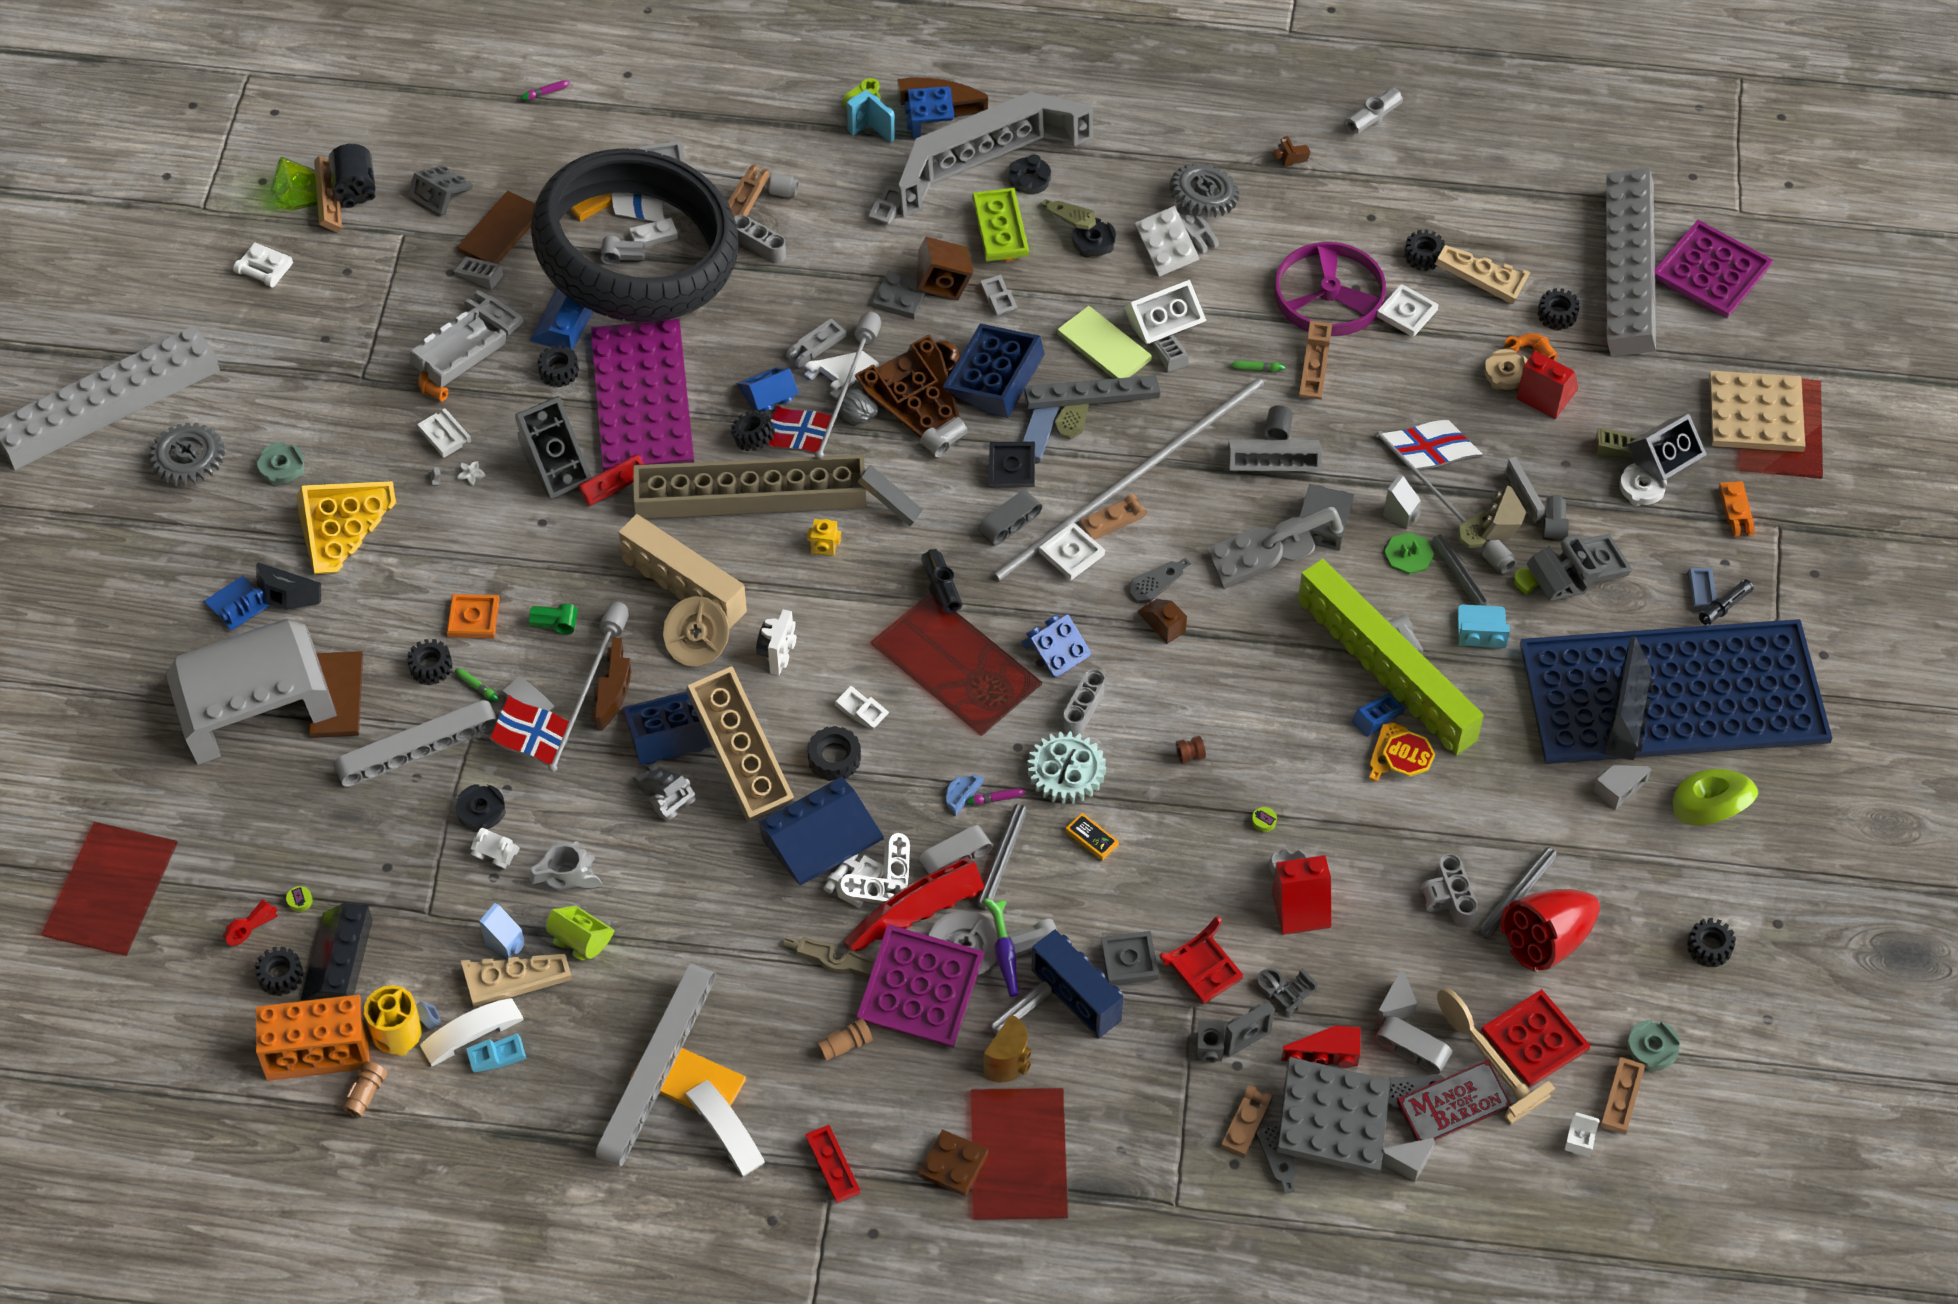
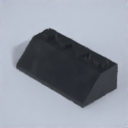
[300,903,373,1001]

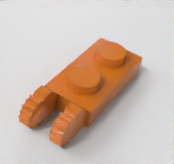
[1719,481,1755,537]

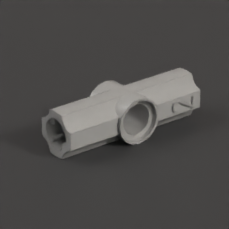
[1345,87,1403,135]

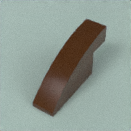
[897,77,988,117]

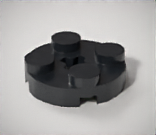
[1009,154,1051,194]
[1072,218,1116,258]
[456,784,506,833]

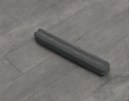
[1432,534,1488,606]

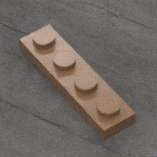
[314,156,342,233]

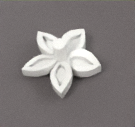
[458,461,485,486]

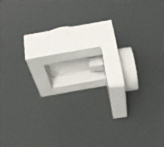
[1565,1112,1599,1157]

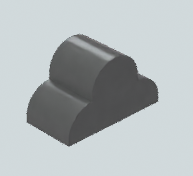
[515,396,592,499]

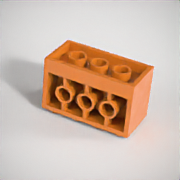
[256,995,370,1081]

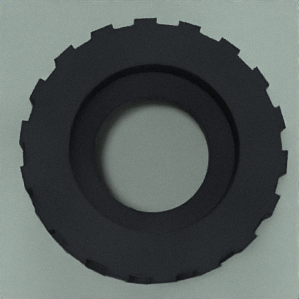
[807,726,861,781]

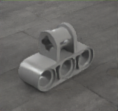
[1419,854,1478,927]

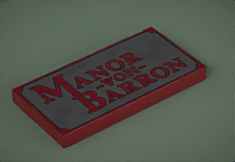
[1396,1060,1512,1141]

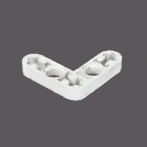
[836,833,910,904]

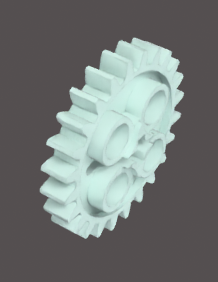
[1027,731,1106,804]

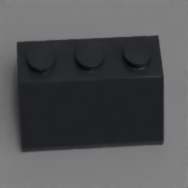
[1627,414,1707,481]

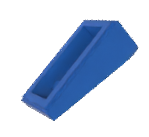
[1352,693,1405,736]

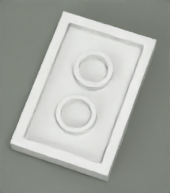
[1135,206,1200,277]

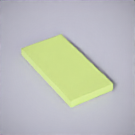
[1057,306,1152,379]

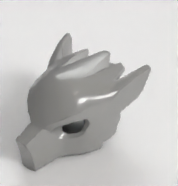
[530,841,603,890]

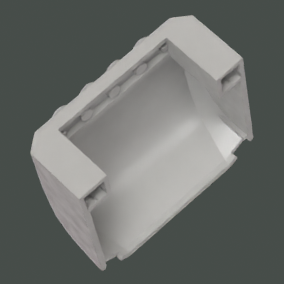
[166,618,337,765]

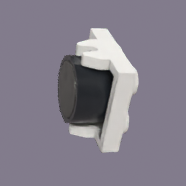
[756,609,796,676]

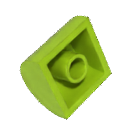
[546,905,615,960]

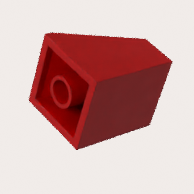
[1516,351,1578,419]
[1272,855,1332,935]

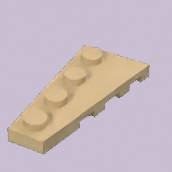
[1435,245,1530,305]

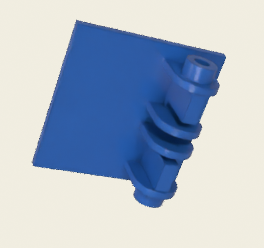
[204,576,270,631]

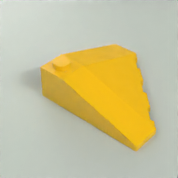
[296,481,396,574]

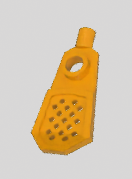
[1369,723,1408,782]

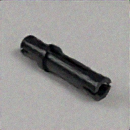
[1699,579,1754,626]

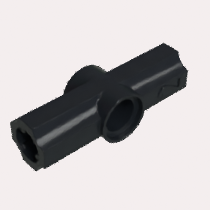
[921,549,963,614]

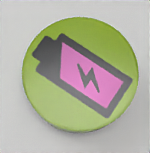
[1252,807,1277,832]
[286,886,313,912]

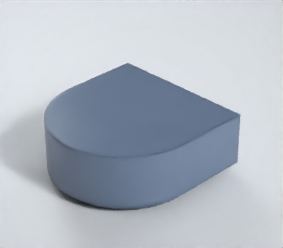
[416,1001,441,1029]

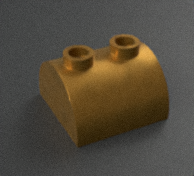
[984,1014,1032,1083]

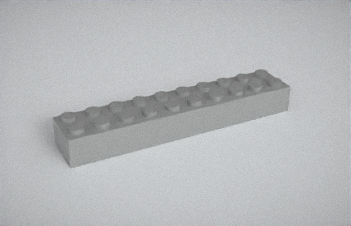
[1606,167,1656,357]
[0,325,220,470]

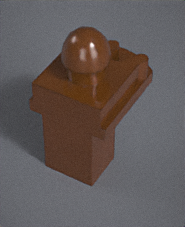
[1272,136,1311,166]

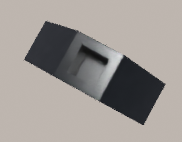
[256,562,321,610]

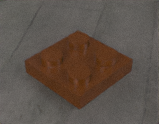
[918,1129,989,1197]

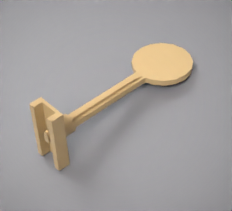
[1437,988,1555,1125]

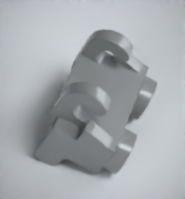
[649,777,696,822]

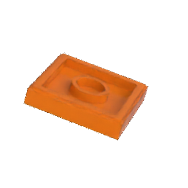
[447,594,500,639]

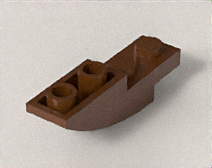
[592,638,632,731]

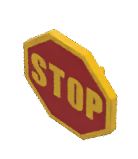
[1383,731,1435,777]

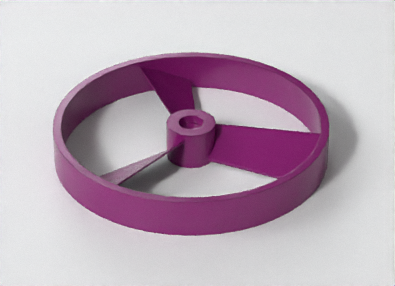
[1275,242,1386,336]

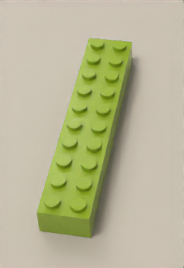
[1298,559,1484,756]

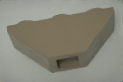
[1481,486,1526,540]

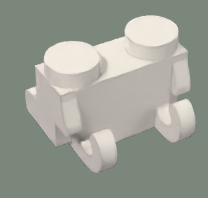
[470,828,520,869]

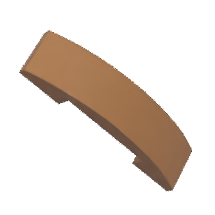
[1299,320,1332,400]

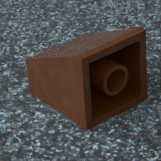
[917,236,973,300]

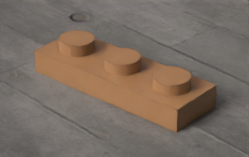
[1600,1057,1645,1135]

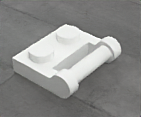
[233,243,293,287]

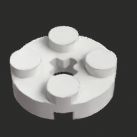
[1619,463,1667,506]

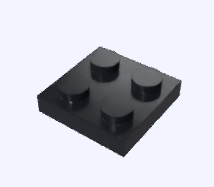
[989,441,1036,487]

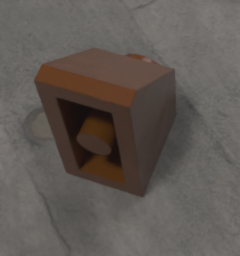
[1138,599,1187,644]

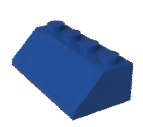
[530,288,593,350]

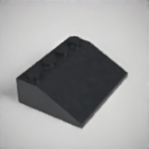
[1605,636,1654,761]

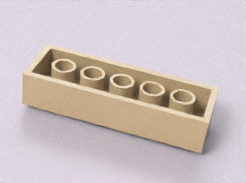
[618,514,747,628]
[686,666,794,822]

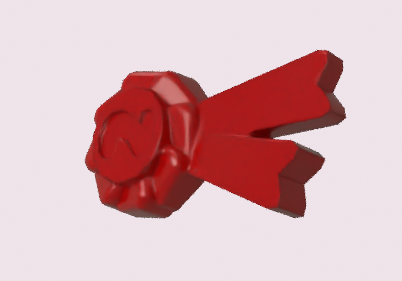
[223,899,278,946]

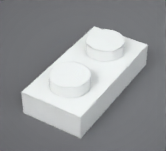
[630,218,678,247]

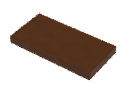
[457,190,535,264]
[309,651,363,738]

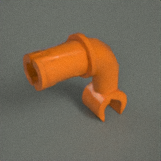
[1504,333,1558,361]
[418,371,449,402]

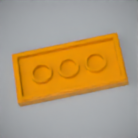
[630,1048,746,1111]

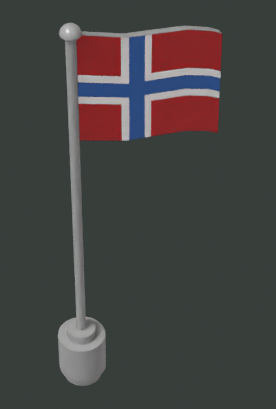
[763,312,881,459]
[490,602,629,772]

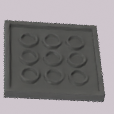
[1276,1057,1390,1175]

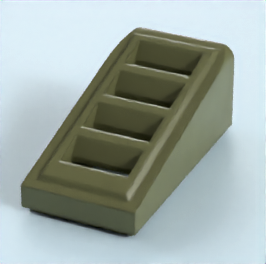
[1595,428,1639,457]

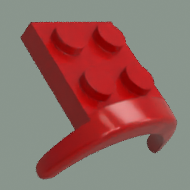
[1159,916,1244,1005]

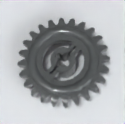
[1170,163,1240,218]
[148,422,225,486]

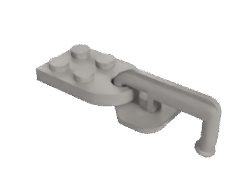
[1208,507,1343,589]

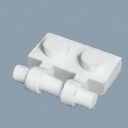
[823,854,884,908]

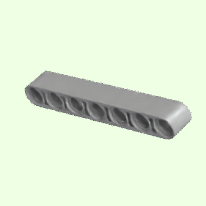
[333,700,498,787]

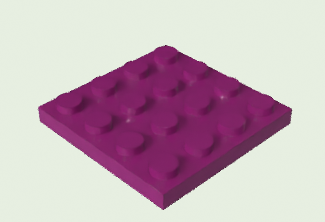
[1655,220,1773,319]
[856,924,984,1048]

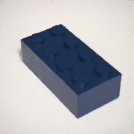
[1031,929,1123,1039]

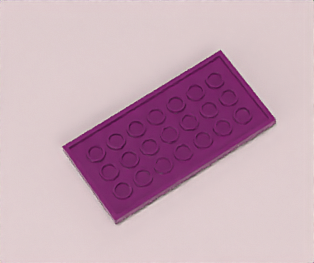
[591,319,694,471]

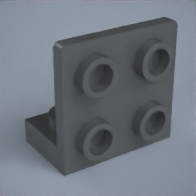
[408,165,473,215]

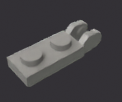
[1175,204,1219,254]
[464,290,524,336]
[786,319,846,368]

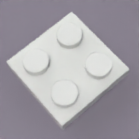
[1376,284,1439,337]
[1039,522,1105,580]

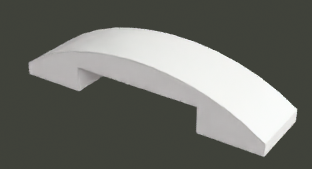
[420,998,524,1067]
[686,1080,765,1177]

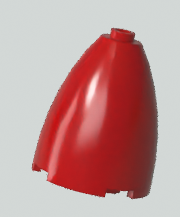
[1500,889,1600,972]

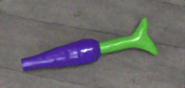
[982,898,1019,997]

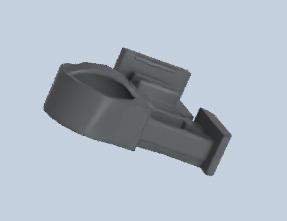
[1257,968,1318,1017]

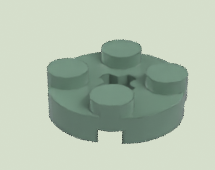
[257,442,305,486]
[1627,1020,1680,1072]

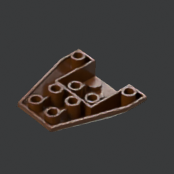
[854,334,960,438]

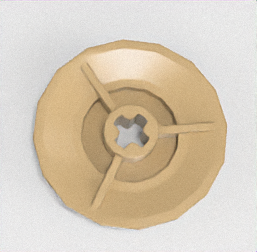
[663,596,730,667]

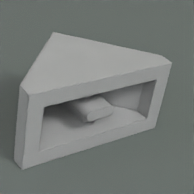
[1376,971,1417,1024]
[1382,1138,1435,1182]

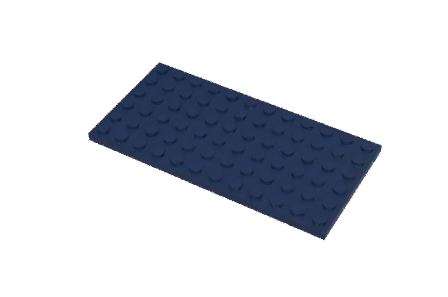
[1520,619,1833,764]

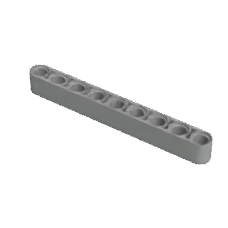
[596,964,716,1166]

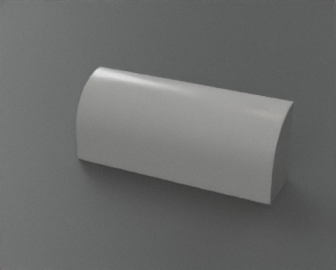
[1228,439,1322,471]

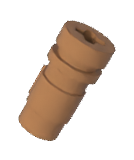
[817,1018,873,1061]
[343,1061,388,1118]

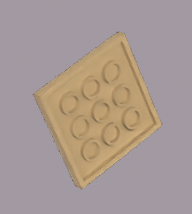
[1709,371,1805,452]

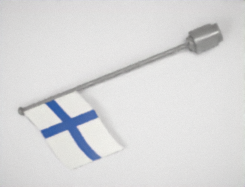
[612,167,799,222]

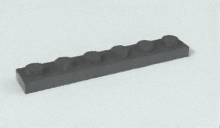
[1024,375,1161,409]

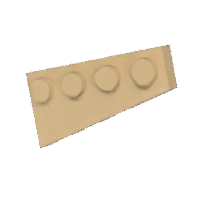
[461,954,572,1008]

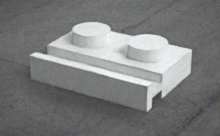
[417,408,471,458]

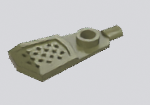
[1040,199,1096,230]
[1054,404,1089,440]
[1457,511,1488,548]

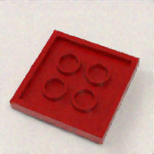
[1481,989,1591,1088]

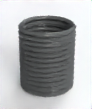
[1265,405,1293,440]

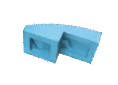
[466,1033,527,1072]

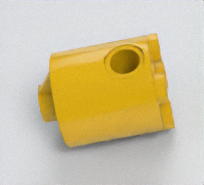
[364,985,422,1056]

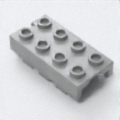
[409,308,506,388]

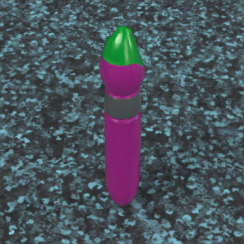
[521,80,570,100]
[966,788,1025,805]

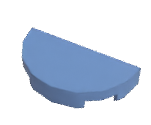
[946,774,984,816]

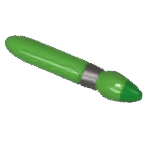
[1230,361,1286,372]
[455,668,499,702]

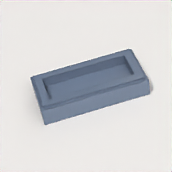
[1687,568,1717,611]

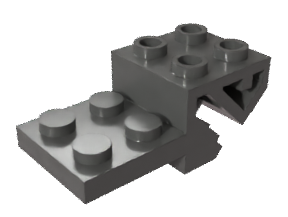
[1527,534,1632,601]

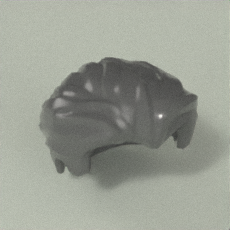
[837,388,879,425]

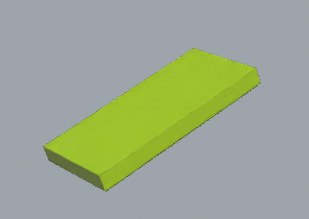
[972,188,1029,261]

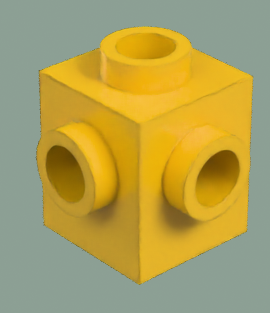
[807,519,841,556]

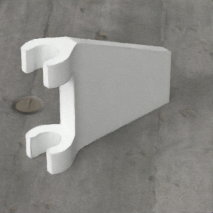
[804,351,879,399]

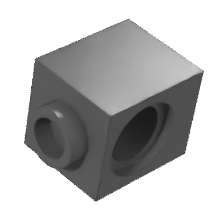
[1196,1021,1224,1063]

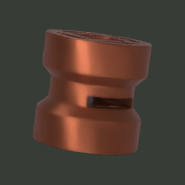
[1176,735,1206,764]

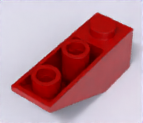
[1281,1026,1361,1068]

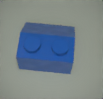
[737,366,799,412]

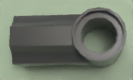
[1543,495,1569,540]

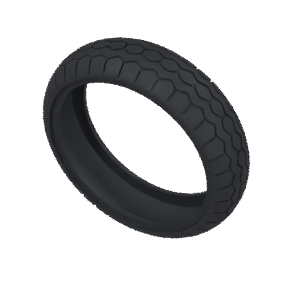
[531,148,738,322]

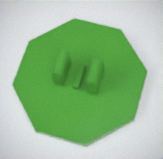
[1384,532,1434,575]

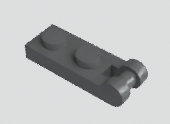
[633,763,687,798]

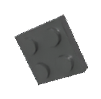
[873,271,926,319]
[1101,931,1159,985]
[1224,1001,1275,1057]

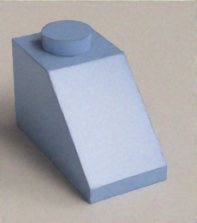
[479,903,524,959]

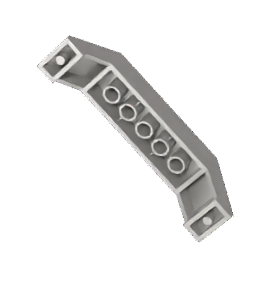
[899,92,1093,217]

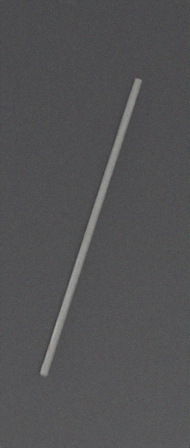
[993,378,1264,581]

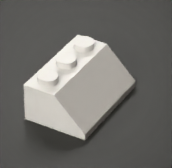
[1124,280,1206,344]

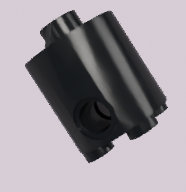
[328,144,376,208]

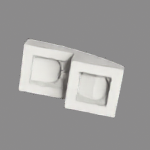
[835,686,889,730]

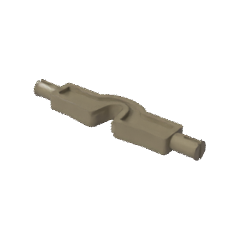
[783,936,876,978]

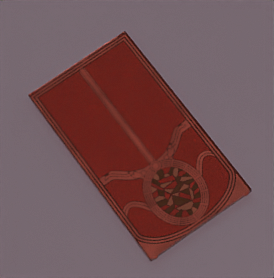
[871,592,1042,736]

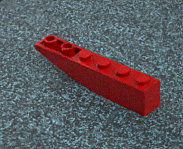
[843,857,985,951]

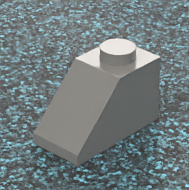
[1383,474,1421,529]
[1593,765,1651,810]

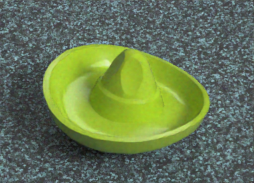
[1672,769,1758,826]

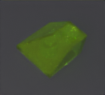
[270,156,318,211]

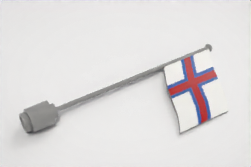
[1375,420,1516,574]

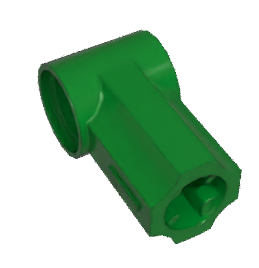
[529,604,578,635]

